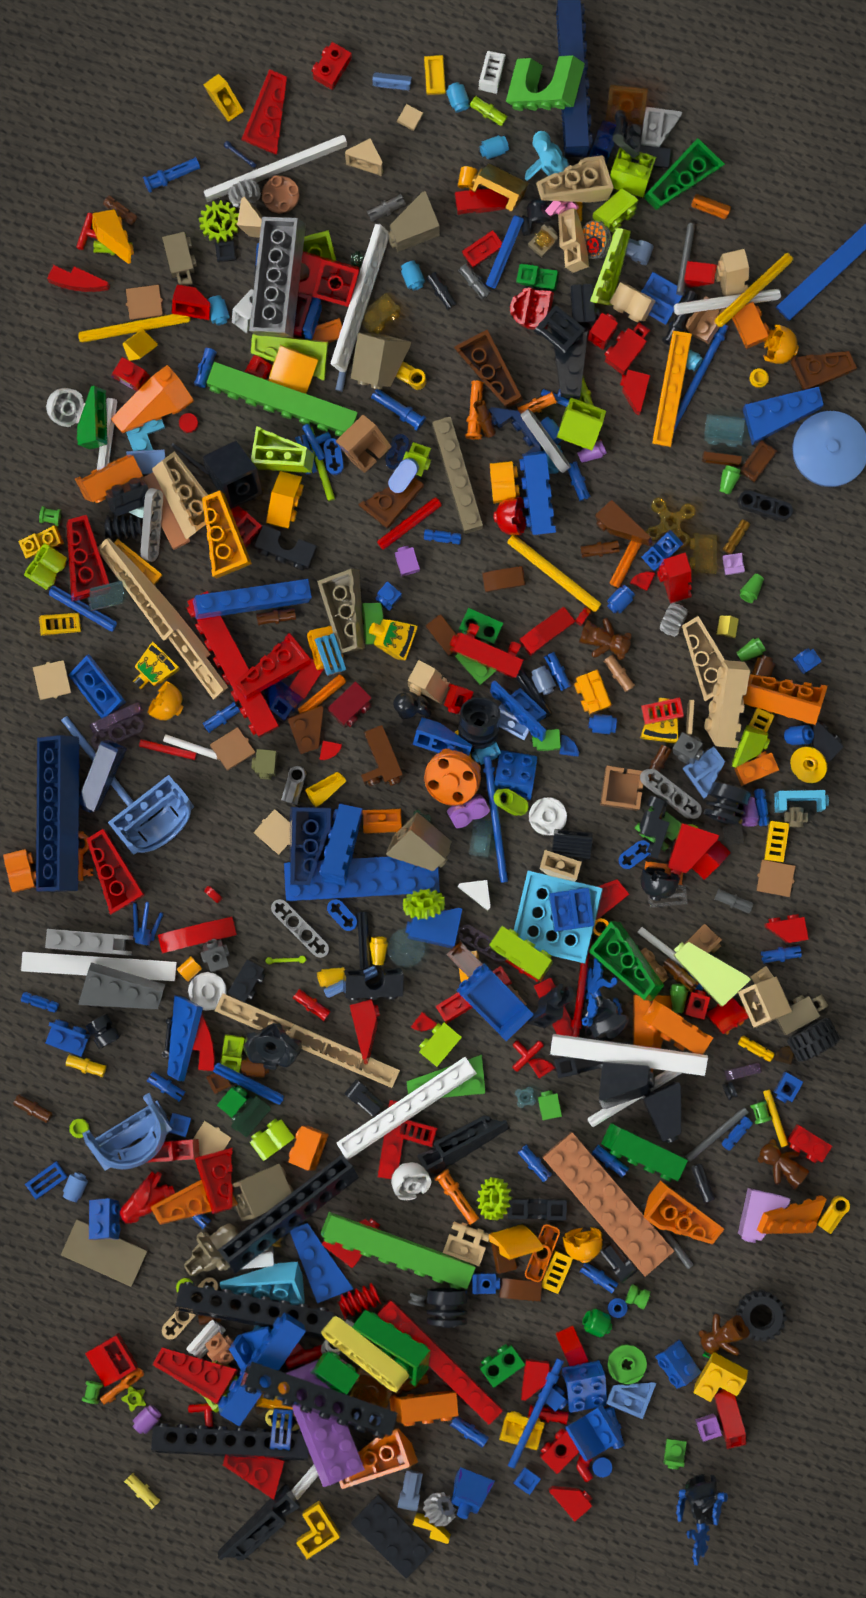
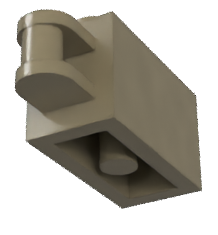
[162,232,197,286]
[776,994,828,1035]

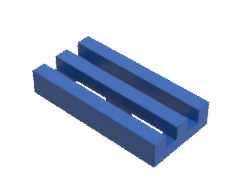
[303,297,322,340]
[25,1161,68,1200]
[270,1409,293,1450]

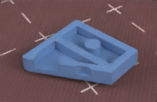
[682,746,725,799]
[606,1382,656,1419]

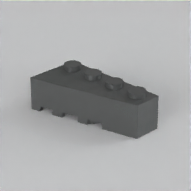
[78,962,165,1009]

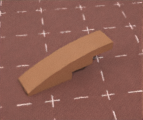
[142,473,191,550]

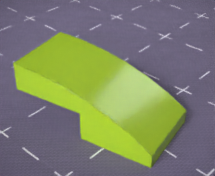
[220,1034,245,1073]

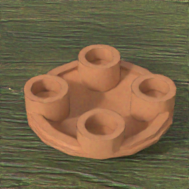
[262,175,299,213]

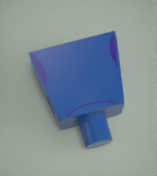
[452,1467,495,1519]

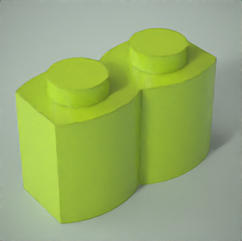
[24,543,67,590]
[250,1118,295,1161]

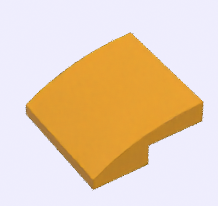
[268,345,318,394]
[489,1224,543,1260]

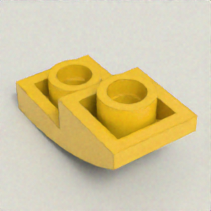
[18,526,64,559]

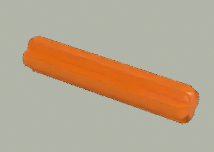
[610,541,641,588]
[298,674,346,713]

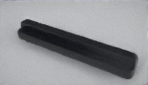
[516,668,552,719]
[357,912,370,969]

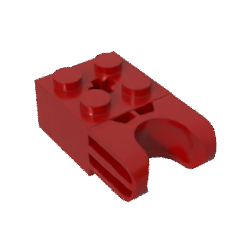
[298,251,359,307]

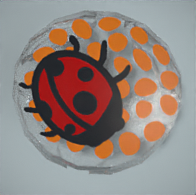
[583,221,611,259]

